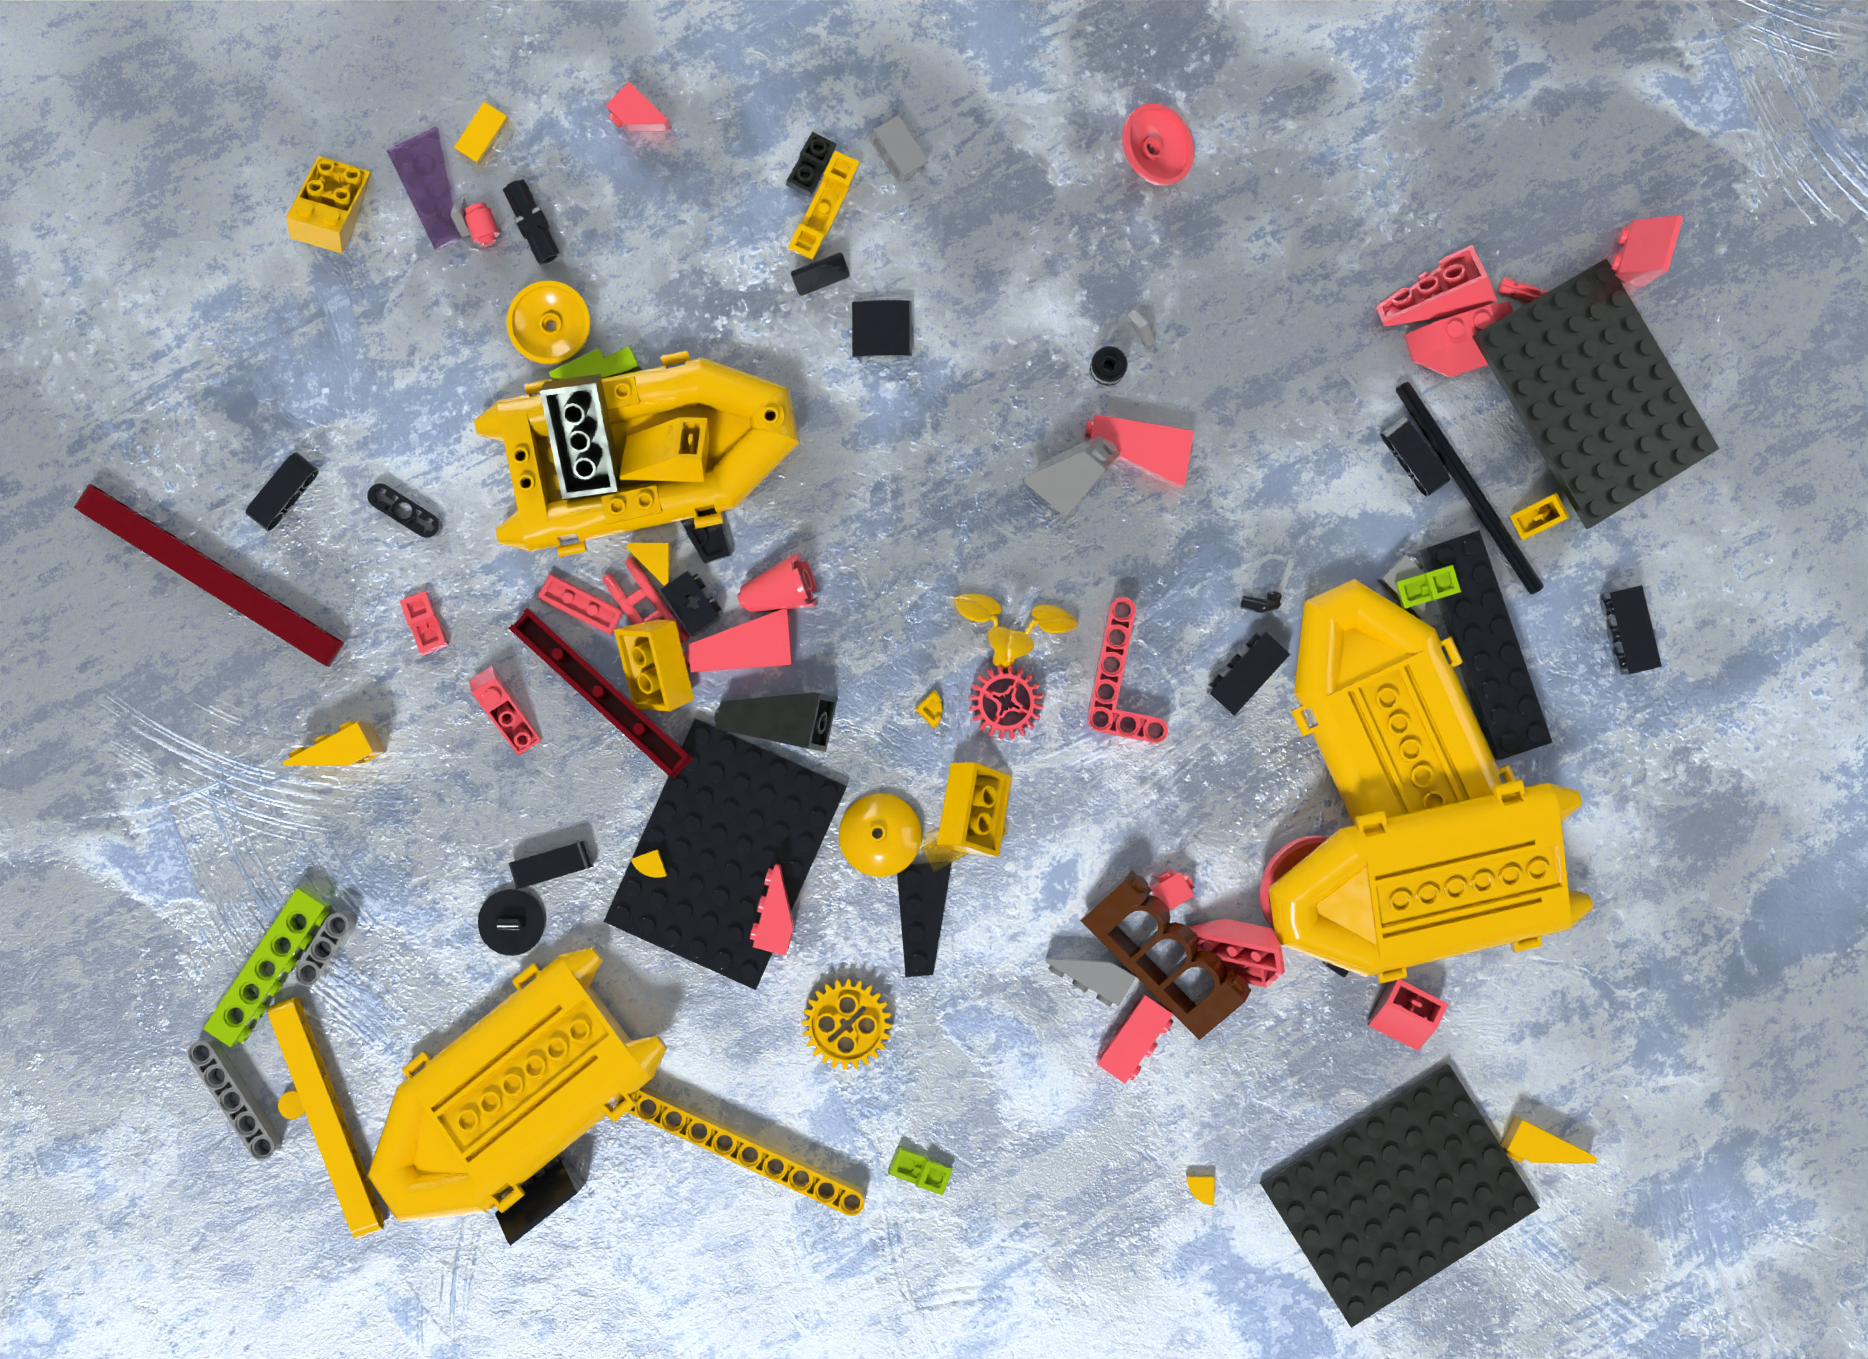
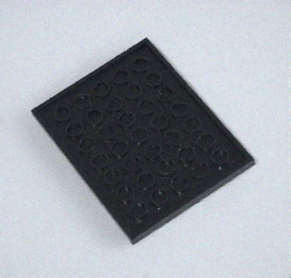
[603,718,847,990]

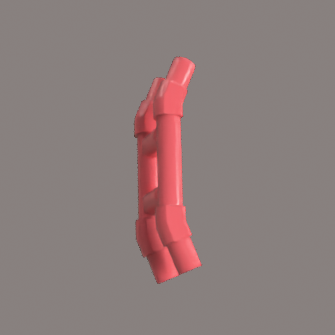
[602,557,690,643]

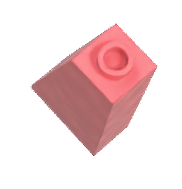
[1085,414,1194,489]
[685,609,793,673]

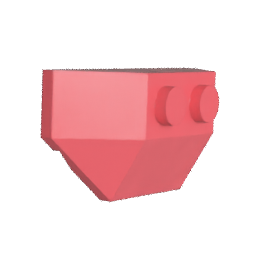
[1404,301,1513,378]
[1188,919,1285,988]

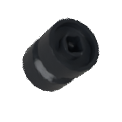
[1089,346,1128,388]

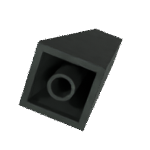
[714,692,837,752]

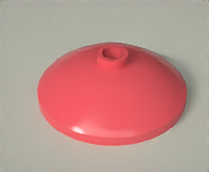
[1122,103,1194,186]

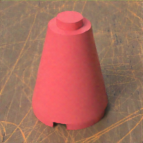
[738,552,818,612]

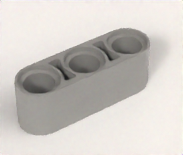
[295,911,356,986]

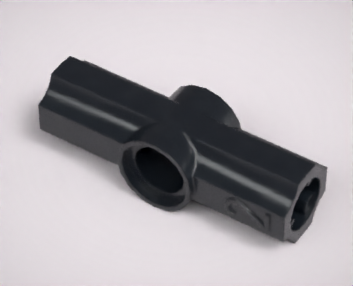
[502,179,561,265]

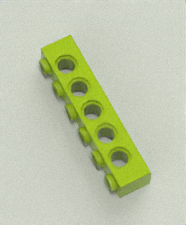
[203,887,331,1048]

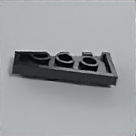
[680,508,733,564]
[897,861,952,977]

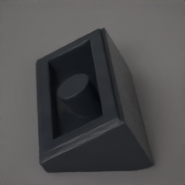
[791,252,850,296]

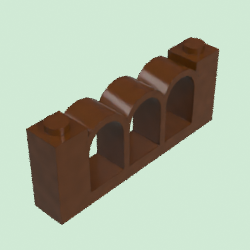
[1080,870,1251,1040]

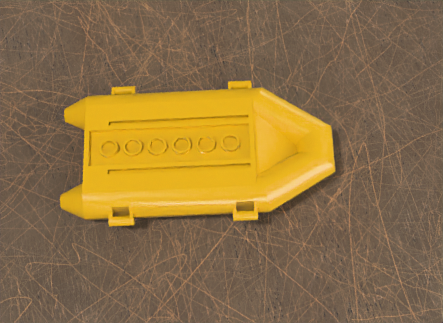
[474,350,800,557]
[1290,579,1516,825]
[1268,779,1593,984]
[368,947,667,1222]

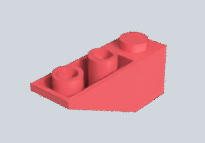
[469,666,541,755]
[750,864,794,956]

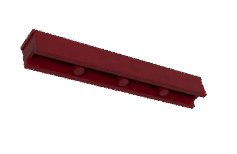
[509,608,694,778]

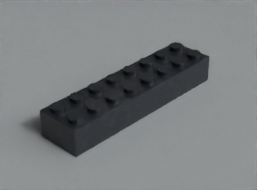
[1420,530,1553,760]

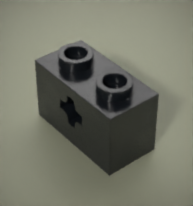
[660,571,722,637]

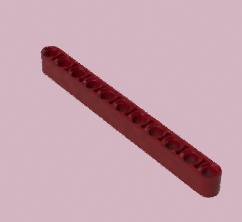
[74,484,345,667]

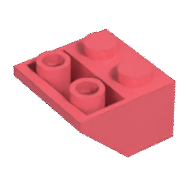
[1367,979,1449,1051]

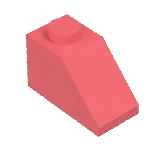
[606,82,672,132]

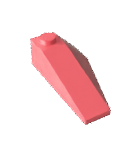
[1376,245,1497,327]

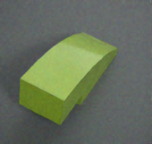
[549,346,642,380]

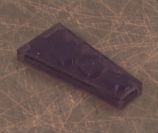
[386,126,461,251]

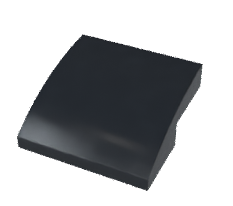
[852,300,912,358]

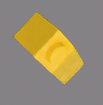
[1501,1115,1598,1163]

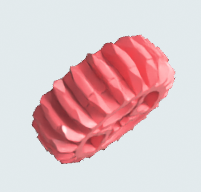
[969,665,1044,740]

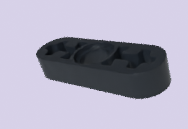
[367,483,442,539]

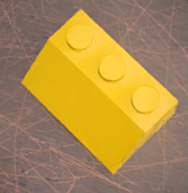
[614,620,694,712]
[937,762,1012,858]

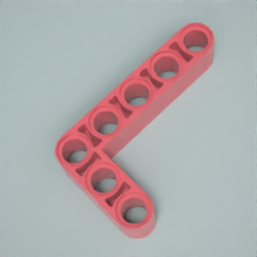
[1087,597,1168,743]

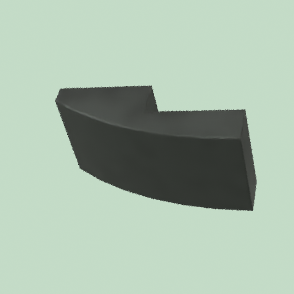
[786,131,837,198]

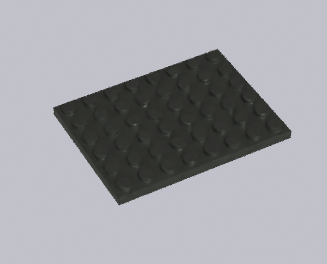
[1472,258,1720,530]
[1260,1064,1540,1328]

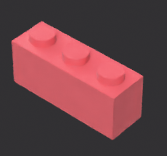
[1096,993,1173,1084]

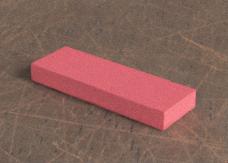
[537,573,624,636]

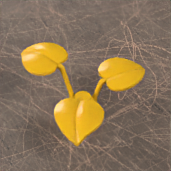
[952,593,1079,669]

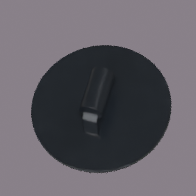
[478,889,545,956]

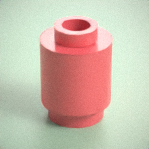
[464,202,500,247]

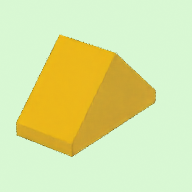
[1510,493,1570,541]
[625,543,672,586]

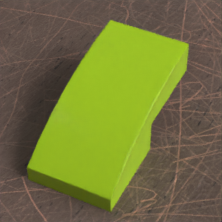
[1394,565,1461,609]
[888,1146,953,1196]

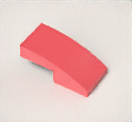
[400,591,448,656]

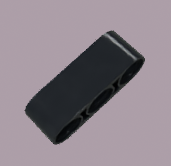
[1380,416,1450,497]
[245,452,319,532]
[509,840,594,890]

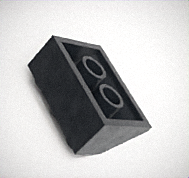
[495,1156,586,1246]

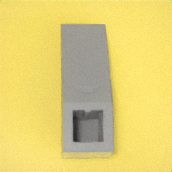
[1045,957,1136,1007]

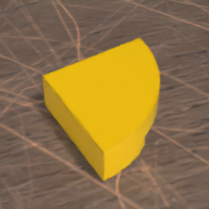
[915,690,942,729]
[631,849,667,878]
[1186,1175,1215,1206]

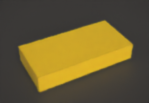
[454,102,509,164]

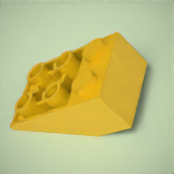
[286,156,371,254]
[619,417,710,482]
[282,720,386,766]

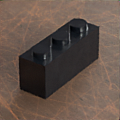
[1600,585,1662,675]
[1207,632,1291,716]

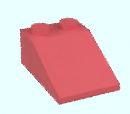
[1610,215,1683,288]

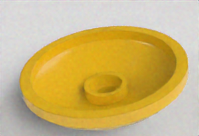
[506,281,591,365]
[839,794,922,877]

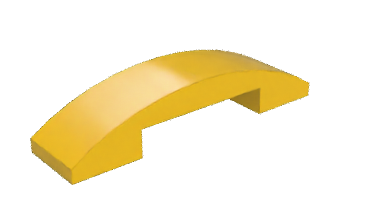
[788,151,860,261]

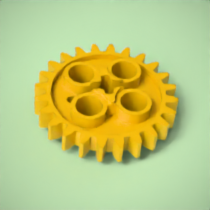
[801,978,892,1070]

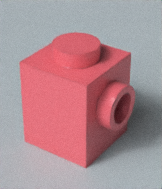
[1150,869,1195,911]

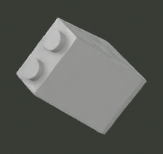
[1023,436,1120,518]

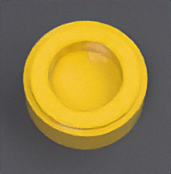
[278,1090,305,1119]

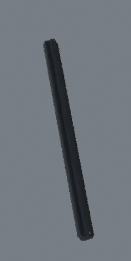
[1396,381,1544,595]

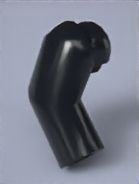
[1241,591,1282,613]

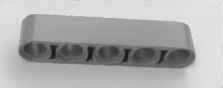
[188,1038,282,1160]

